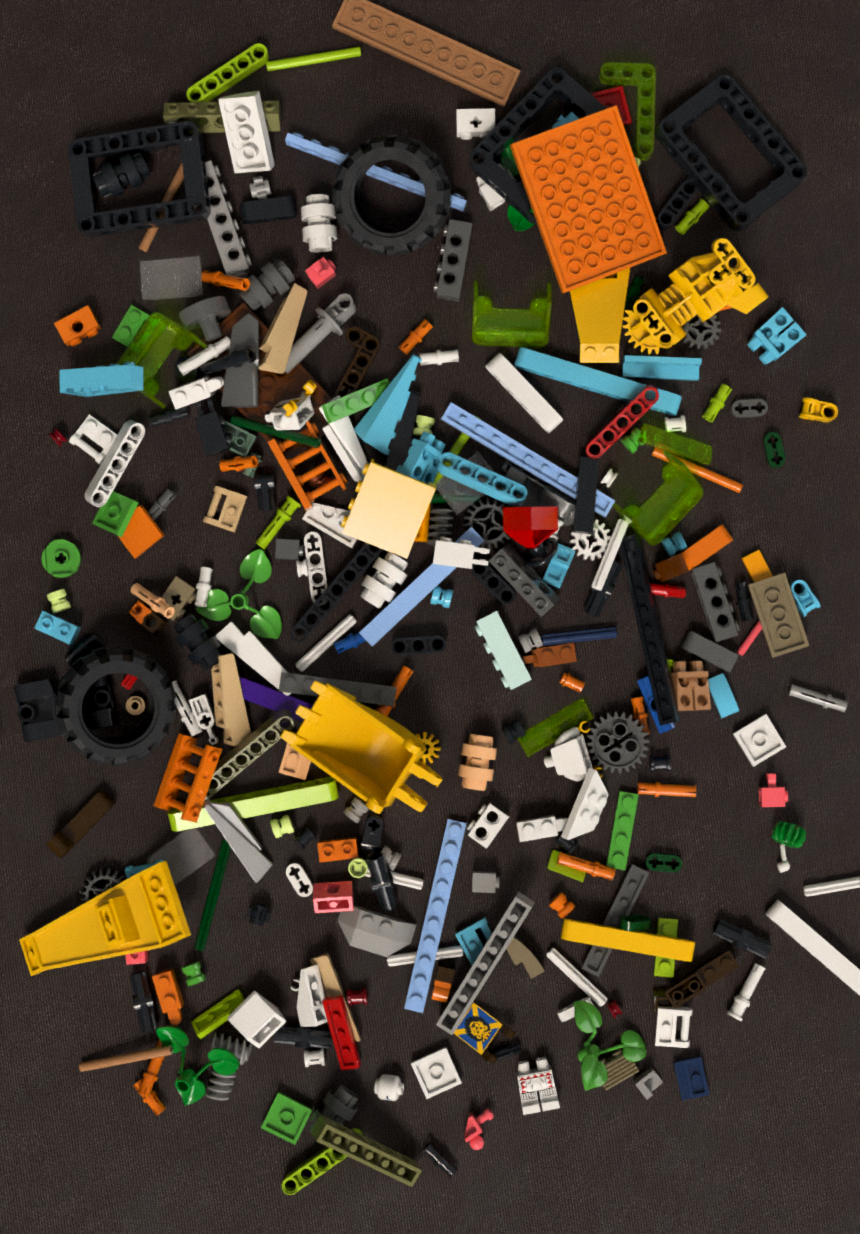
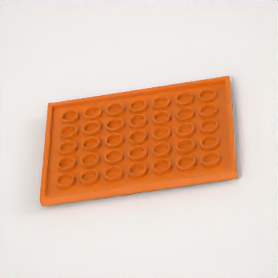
[510,105,667,293]

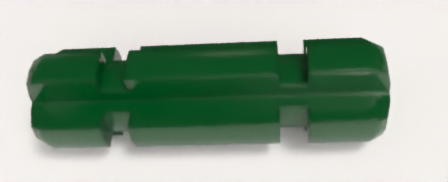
[624,276,644,312]

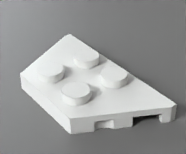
[561,768,609,840]

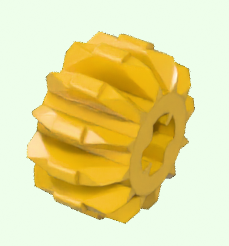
[416,732,441,764]

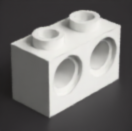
[467,802,509,849]

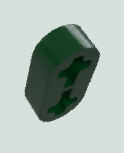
[763,432,785,469]
[645,853,682,873]
[619,914,651,932]

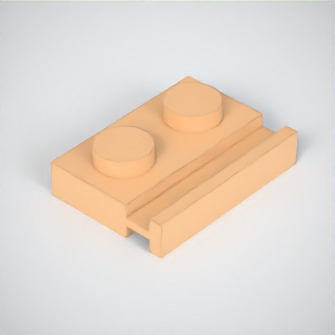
[279,743,311,780]

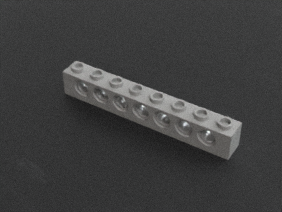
[436,891,535,1035]

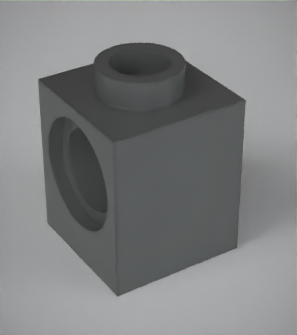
[275,539,304,560]

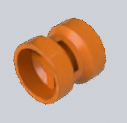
[548,892,575,919]

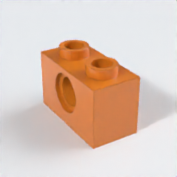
[54,305,102,347]
[317,837,359,863]

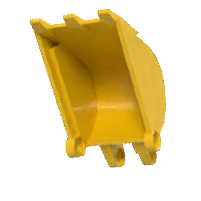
[280,680,443,814]

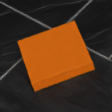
[118,505,165,559]

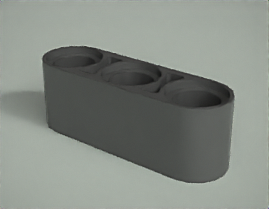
[681,631,739,673]

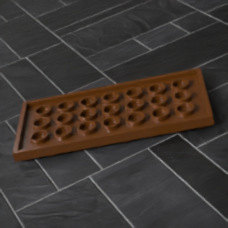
[187,302,332,460]

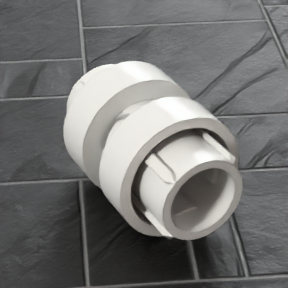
[301,194,337,253]
[360,552,408,608]

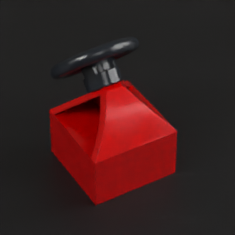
[503,506,558,567]

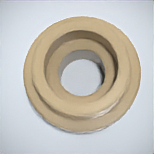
[126,696,145,715]

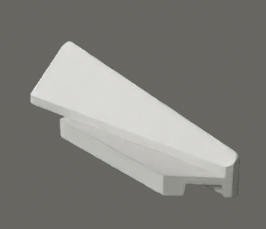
[319,396,368,482]
[215,622,291,696]

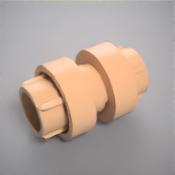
[458,734,497,791]

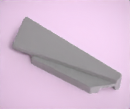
[204,799,272,883]

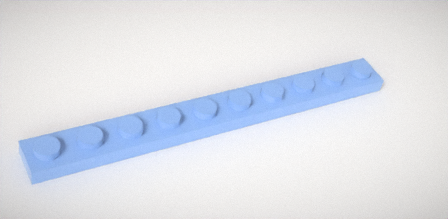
[285,133,467,212]
[441,402,615,518]
[404,819,467,1013]

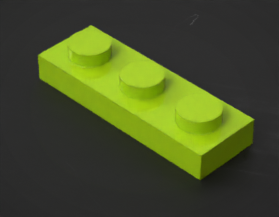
[653,917,678,978]
[191,989,245,1039]

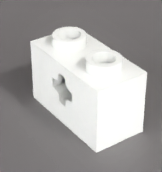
[456,109,495,140]

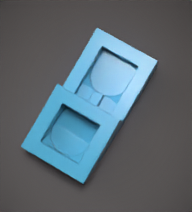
[543,543,575,588]
[708,673,739,718]

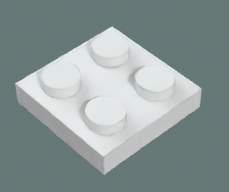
[733,714,786,767]
[411,1047,462,1099]

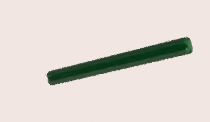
[194,838,231,951]

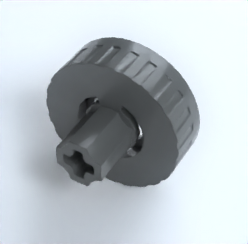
[179,296,231,342]

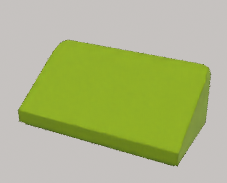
[546,850,586,882]

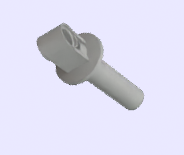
[285,293,356,374]

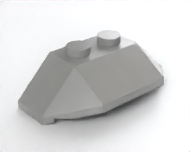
[338,905,417,957]

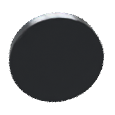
[175,356,199,382]

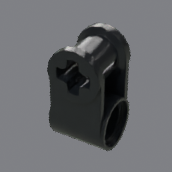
[360,815,383,852]

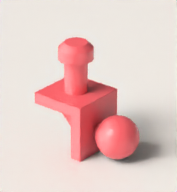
[464,1108,494,1150]

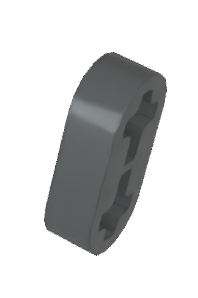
[730,399,768,418]

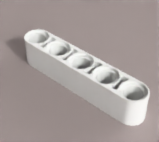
[485,353,563,433]
[85,420,145,507]

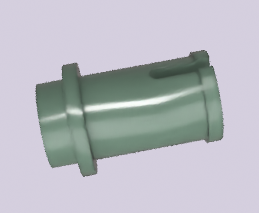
[242,452,262,478]

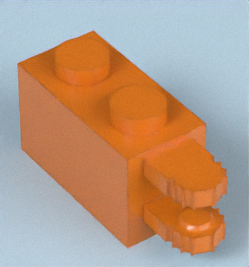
[152,968,184,1025]

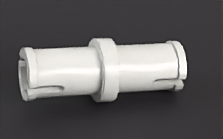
[419,349,459,366]
[195,567,213,607]

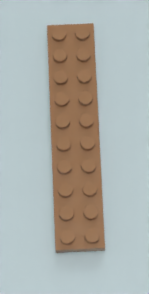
[332,0,521,107]

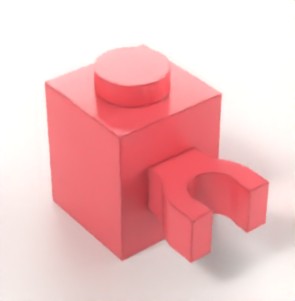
[305,257,336,289]
[758,773,788,807]

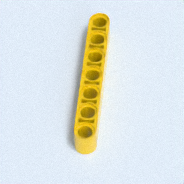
[561,919,695,962]

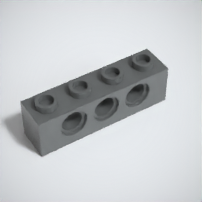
[434,219,472,302]
[489,543,561,617]
[690,562,740,643]

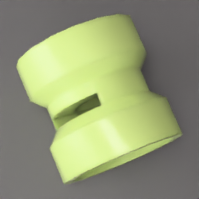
[413,415,435,437]
[46,589,71,613]
[270,814,295,839]
[348,857,368,878]

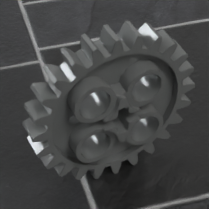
[587,711,650,774]

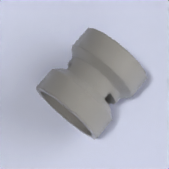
[518,628,543,653]
[343,797,369,824]
[381,846,402,871]

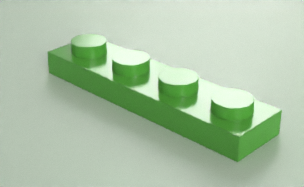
[321,378,389,424]
[606,791,639,870]

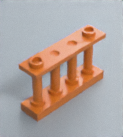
[268,421,348,511]
[153,733,222,823]

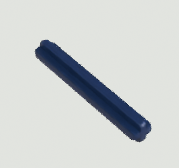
[541,627,617,646]

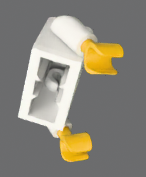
[265,379,316,430]
[544,721,603,782]

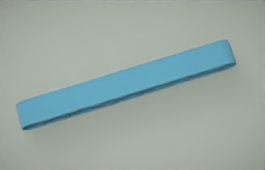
[514,347,682,416]

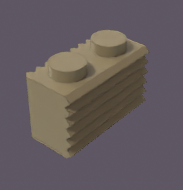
[598,1048,639,1090]

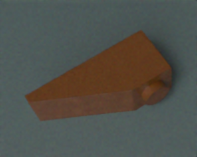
[652,553,689,583]

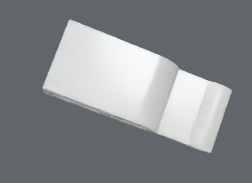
[189,694,219,745]

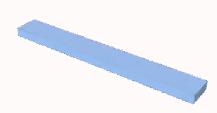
[359,527,484,647]

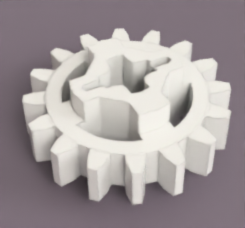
[570,519,611,561]

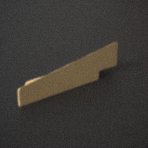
[258,283,307,374]
[211,653,251,746]
[310,952,361,1042]

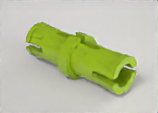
[675,199,709,235]
[702,384,732,423]

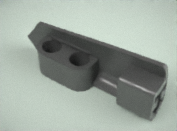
[221,313,260,408]
[498,466,575,526]

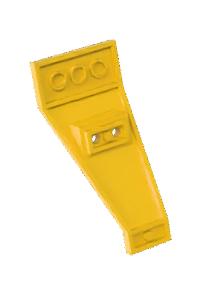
[19,861,191,976]

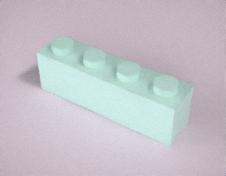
[475,611,532,690]

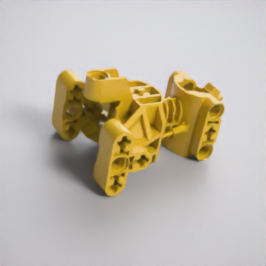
[623,238,769,354]

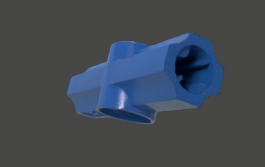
[637,675,675,734]

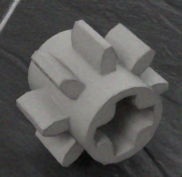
[249,176,271,200]

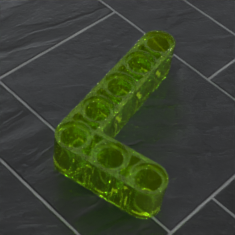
[599,62,656,161]

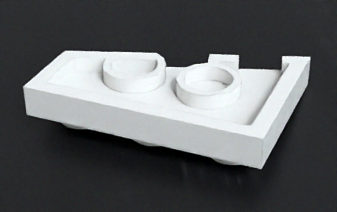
[302,503,357,548]

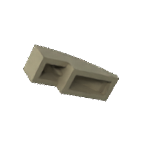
[506,936,545,979]

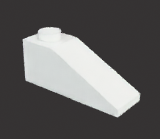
[297,964,328,1027]

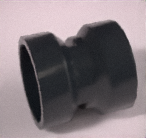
[501,719,527,745]

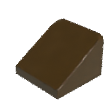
[653,987,673,1012]

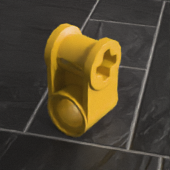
[799,398,838,423]

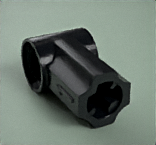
[254,473,276,511]

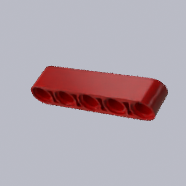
[586,385,659,459]

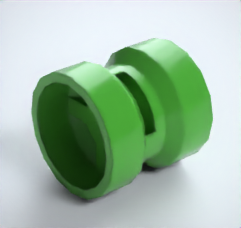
[621,427,647,454]
[181,961,206,986]

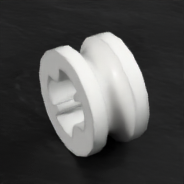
[601,468,618,488]
[296,559,308,577]

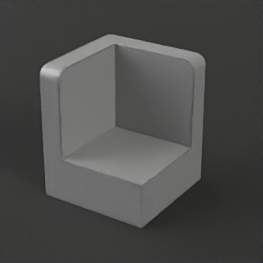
[633,1067,663,1100]

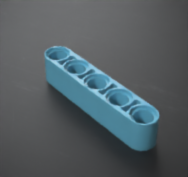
[437,452,527,507]

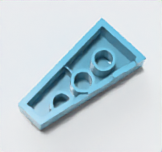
[60,362,143,397]

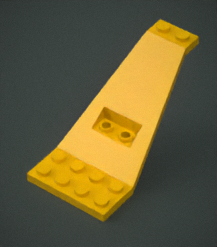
[570,268,630,363]

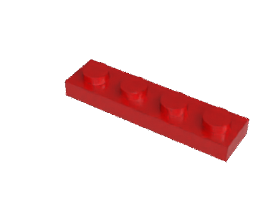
[322,995,361,1070]

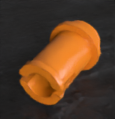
[559,672,585,693]

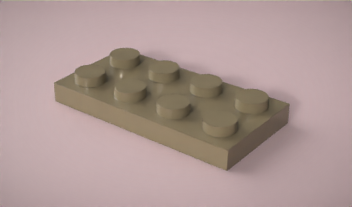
[748,573,809,658]

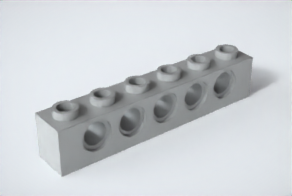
[205,161,252,277]

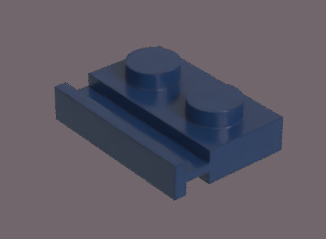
[673,1056,709,1101]

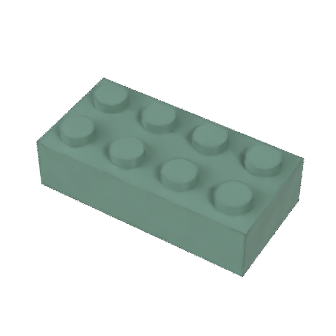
[223,420,257,457]

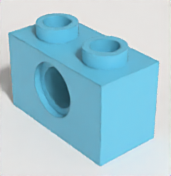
[35,611,81,645]

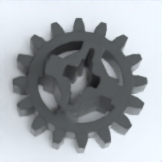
[681,315,721,350]

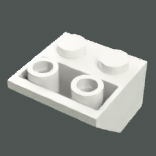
[227,990,286,1048]

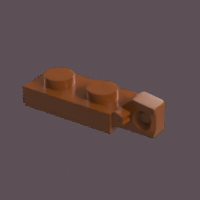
[522,643,577,667]

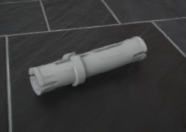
[788,684,848,712]

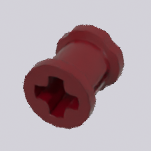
[347,988,368,1007]

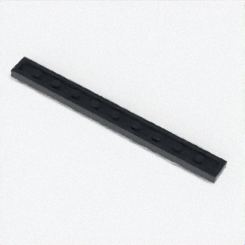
[620,534,680,726]

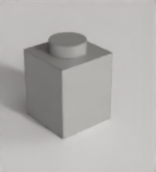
[472,871,499,893]

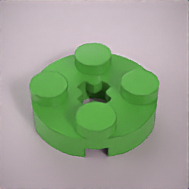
[42,539,81,578]

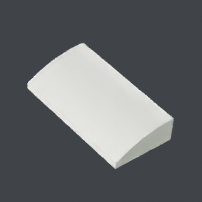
[218,91,275,173]

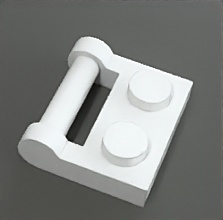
[69,414,117,465]
[655,1006,693,1048]

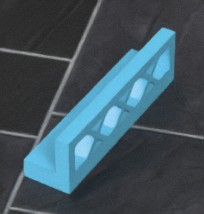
[622,355,702,381]

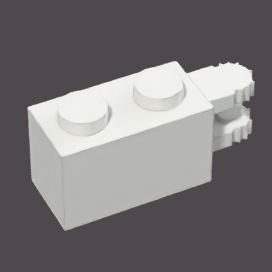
[169,375,224,409]
[433,537,490,569]
[516,815,568,842]

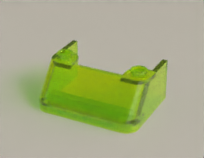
[472,281,552,347]
[116,312,207,409]
[612,450,703,546]

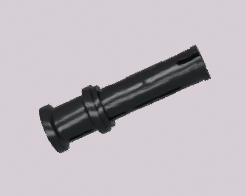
[201,346,256,376]

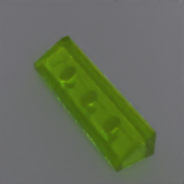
[637,423,712,465]
[517,699,593,757]

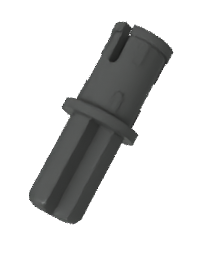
[148,488,177,521]

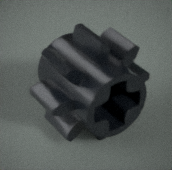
[246,903,271,926]

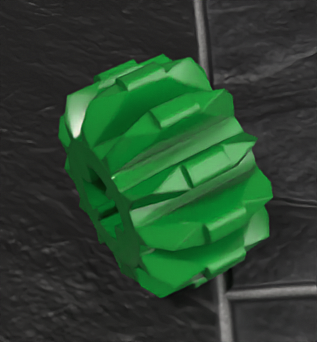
[772,821,806,848]

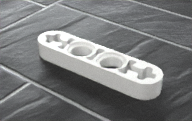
[304,532,328,606]

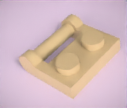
[202,486,247,533]

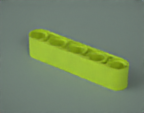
[187,43,269,102]
[282,1128,363,1195]

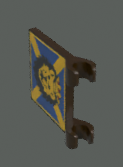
[453,1001,515,1064]

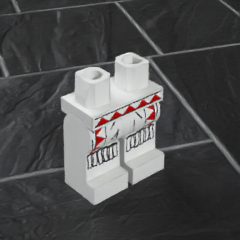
[516,1057,560,1115]

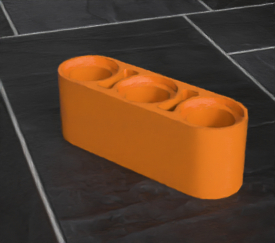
[681,524,733,571]

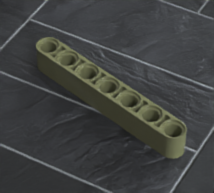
[191,709,294,800]

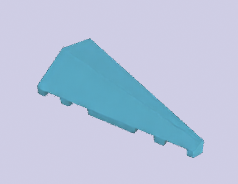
[354,354,422,455]

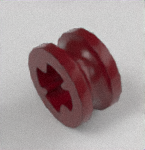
[49,428,68,447]
[606,999,623,1019]

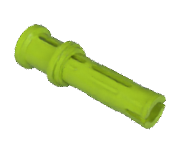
[255,496,301,550]

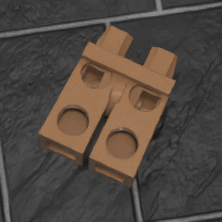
[670,661,711,711]

